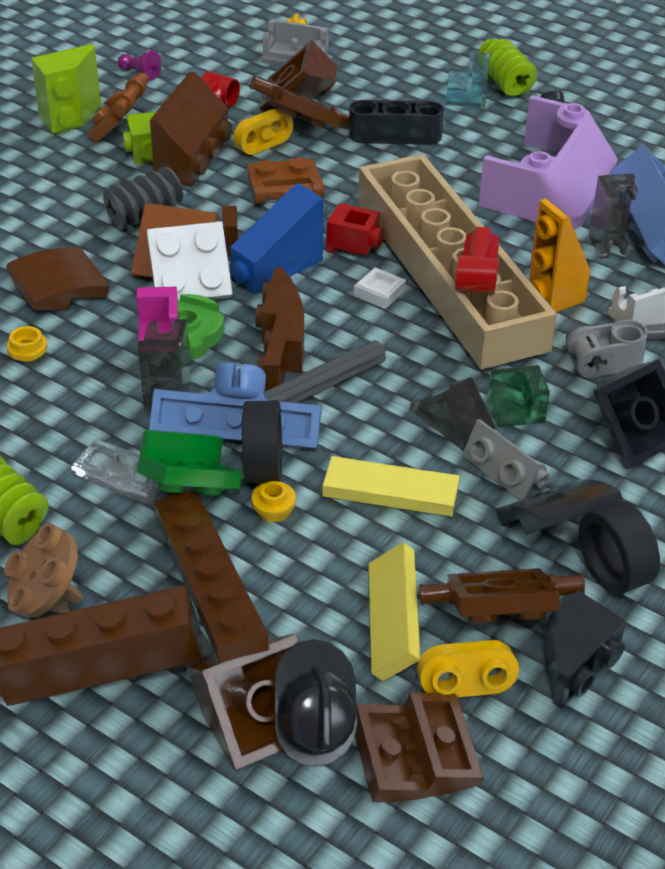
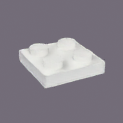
[147,221,233,301]

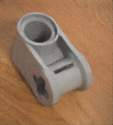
[566,320,648,378]

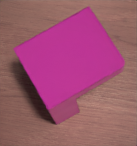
[136,286,179,349]

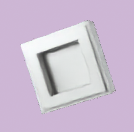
[354,267,406,309]

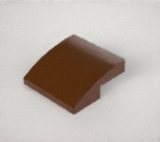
[6,247,110,311]
[355,692,484,802]

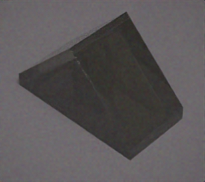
[410,377,497,451]

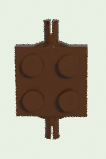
[249,75,349,129]
[419,568,585,623]

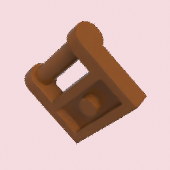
[247,157,324,205]

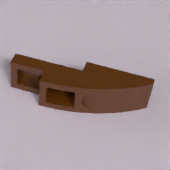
[255,267,304,391]

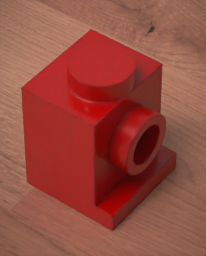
[326,203,384,255]

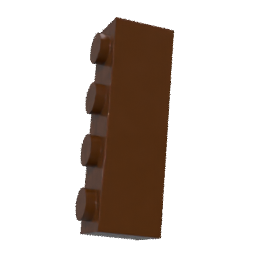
[0,585,204,706]

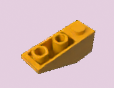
[529,198,590,312]

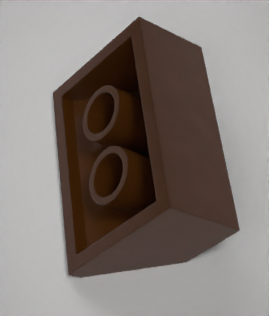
[150,72,232,187]

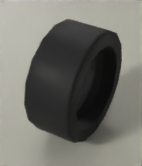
[242,400,283,483]
[578,500,660,595]

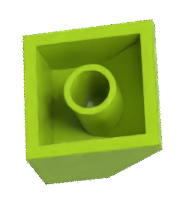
[31,44,101,134]

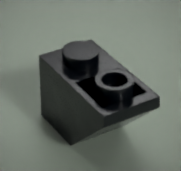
[543,590,626,709]

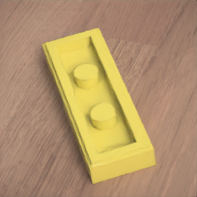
[322,456,460,517]
[369,542,420,681]

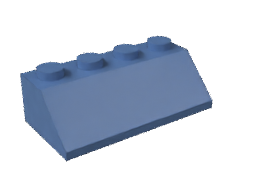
[611,144,665,265]

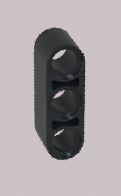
[348,100,444,145]

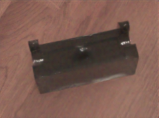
[588,173,638,259]
[138,319,192,410]

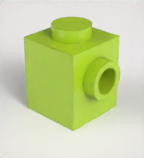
[122,112,156,165]

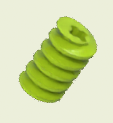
[477,38,538,97]
[0,456,49,546]

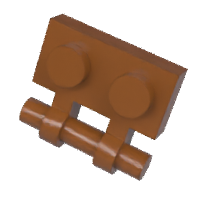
[87,73,149,143]

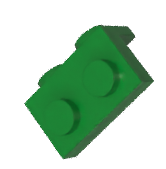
[137,429,242,495]

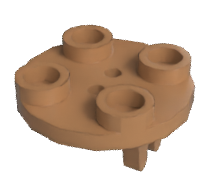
[4,523,82,618]

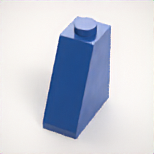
[230,183,324,294]

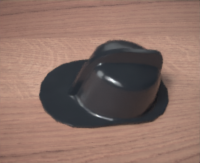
[274,639,357,767]

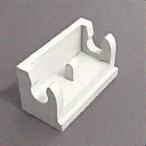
[608,286,665,325]

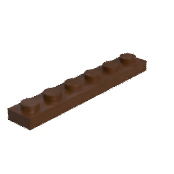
[153,491,270,663]

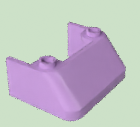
[479,95,617,229]

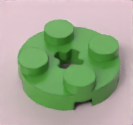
[154,294,225,359]

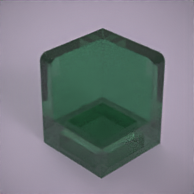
[487,365,550,427]

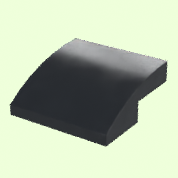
[496,479,623,535]

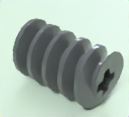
[103,167,184,231]

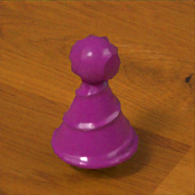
[117,50,161,81]

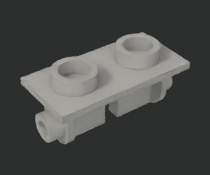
[462,419,550,500]

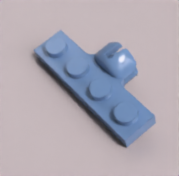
[149,362,322,449]

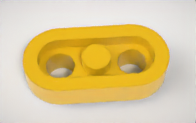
[233,109,293,155]
[417,640,519,698]

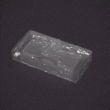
[72,439,160,504]

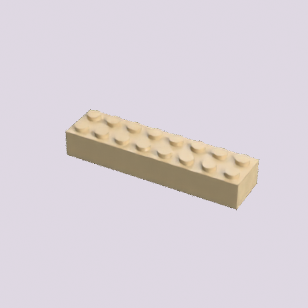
[358,154,557,369]

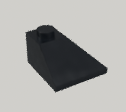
[593,359,665,469]

